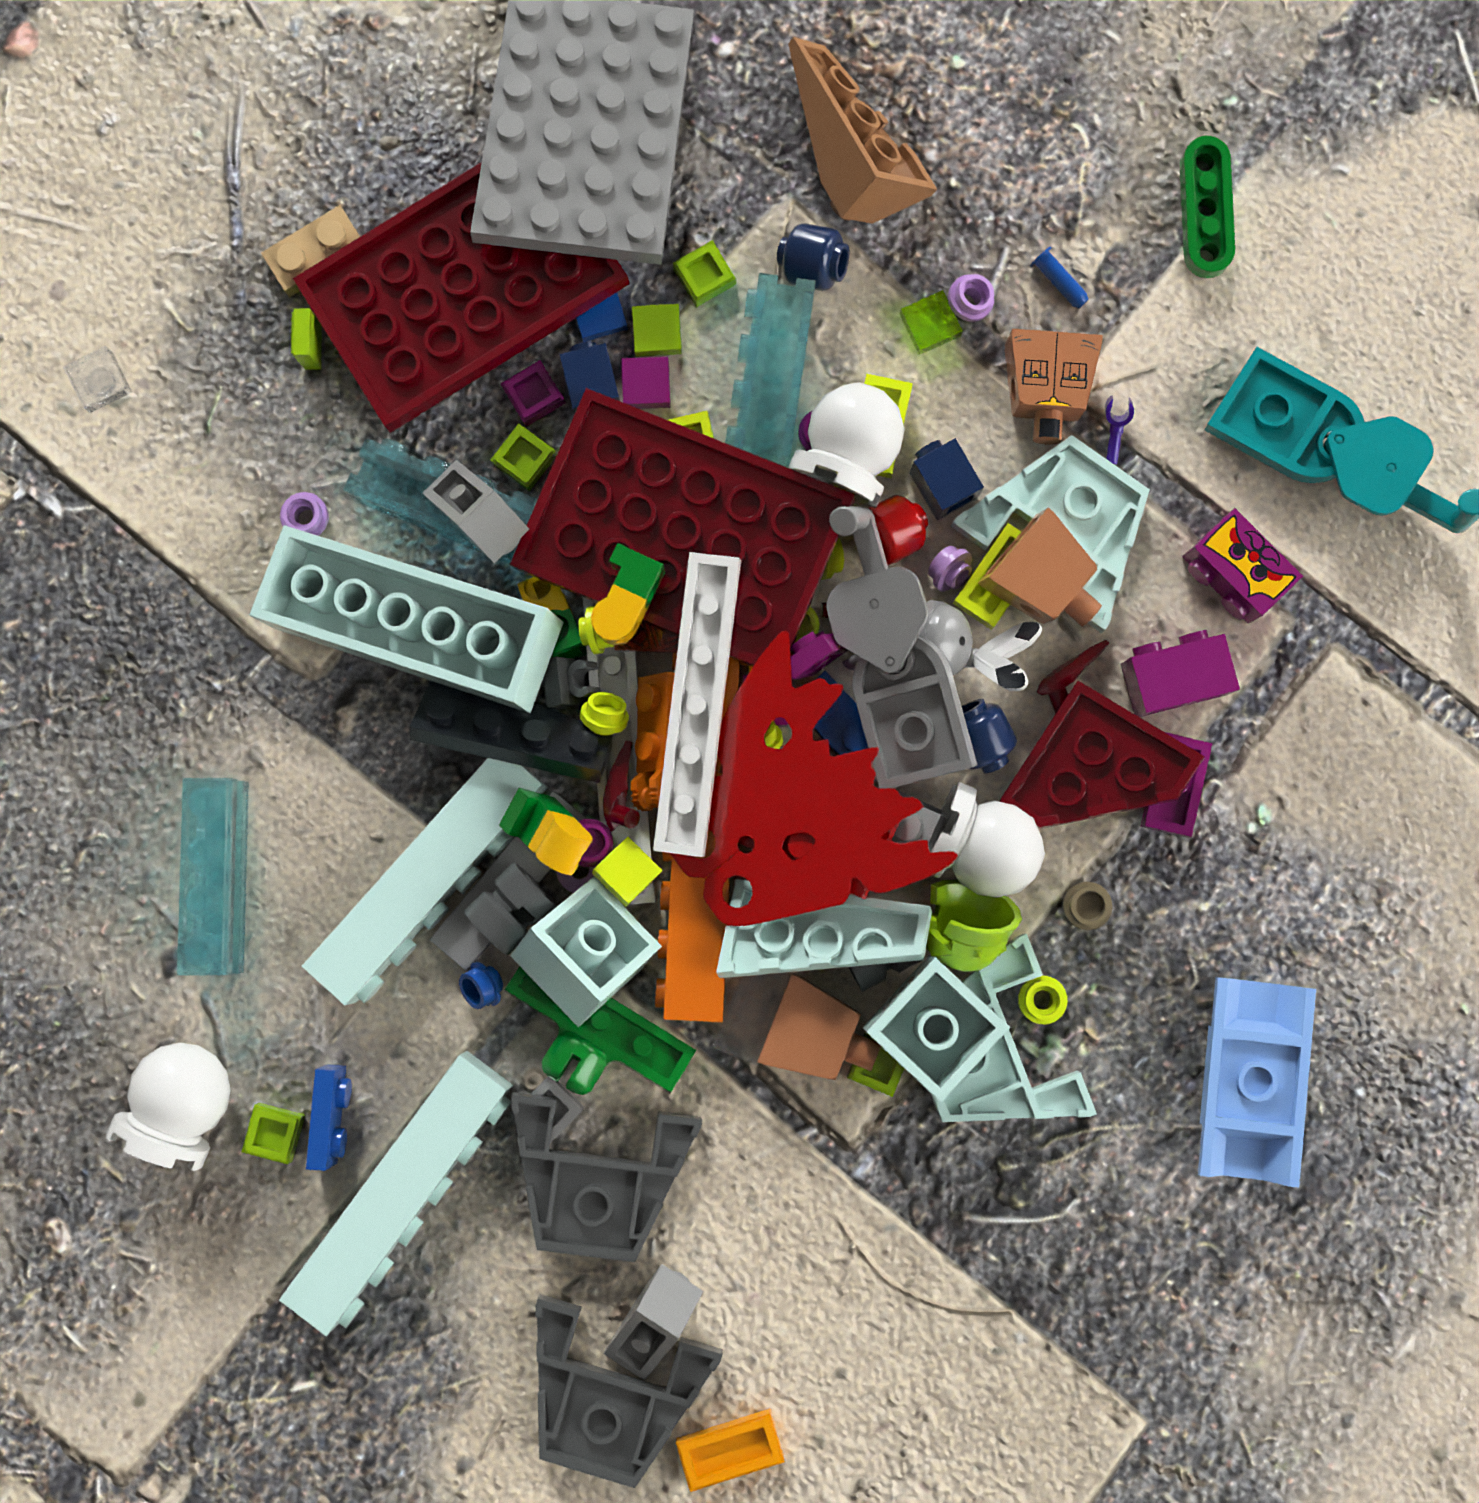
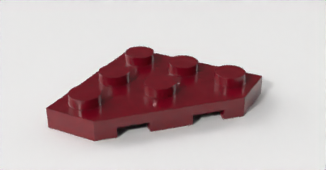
[999,681,1205,829]

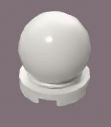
[789,382,905,508]
[931,782,1045,898]
[107,1043,231,1171]

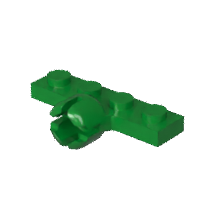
[505,966,696,1095]

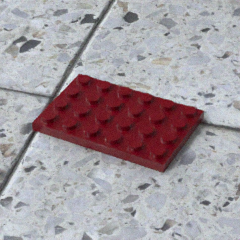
[293,162,630,433]
[510,388,855,667]

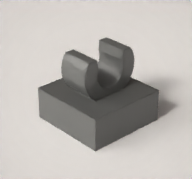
[544,657,601,710]

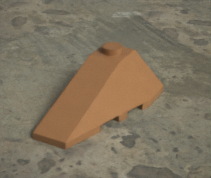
[788,37,937,224]

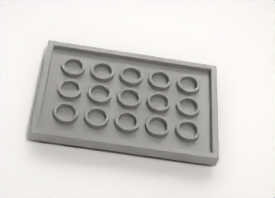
[470,0,694,265]

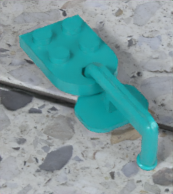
[1204,347,1479,534]

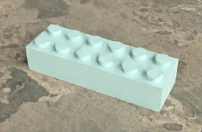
[249,525,564,713]

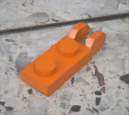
[630,672,675,812]

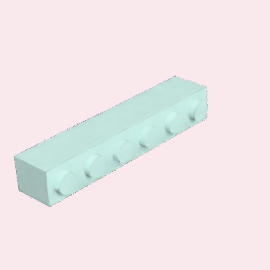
[301,758,548,1006]
[279,1051,513,1336]

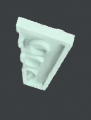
[716,879,932,978]

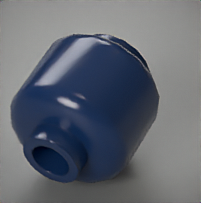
[777,223,850,291]
[961,699,1017,774]

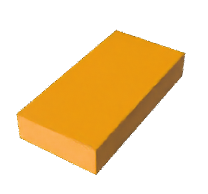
[676,1408,785,1492]

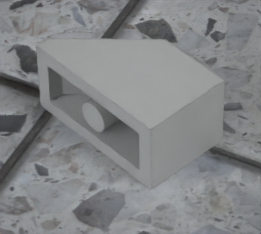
[422,460,529,563]
[603,1264,703,1381]

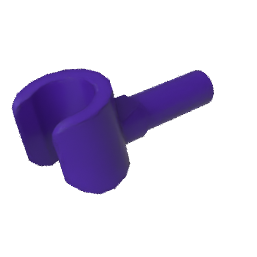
[1105,396,1134,464]

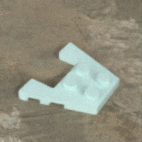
[951,435,1150,633]
[930,934,1097,1122]

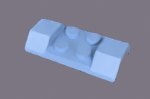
[1198,977,1316,1188]

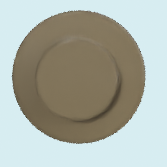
[1063,882,1112,930]

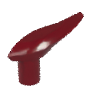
[1036,639,1110,714]
[603,740,640,832]

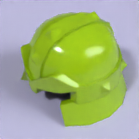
[926,879,1022,972]

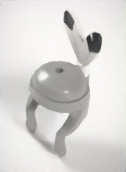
[843,600,1042,691]

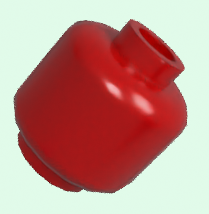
[869,495,928,565]

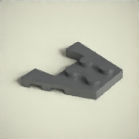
[511,1092,702,1262]
[535,1294,723,1488]

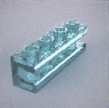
[725,273,816,468]
[343,438,537,564]
[177,778,249,975]

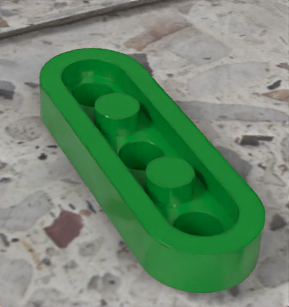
[1180,136,1236,278]

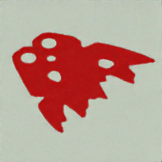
[670,631,958,926]

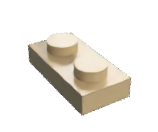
[261,205,360,298]

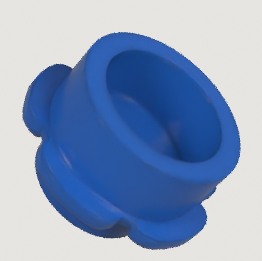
[459,962,503,1009]

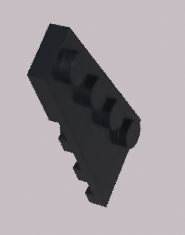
[409,680,613,783]

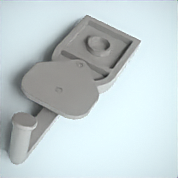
[827,506,977,788]

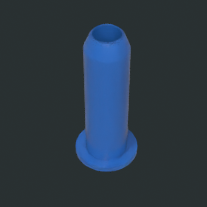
[1030,246,1089,309]

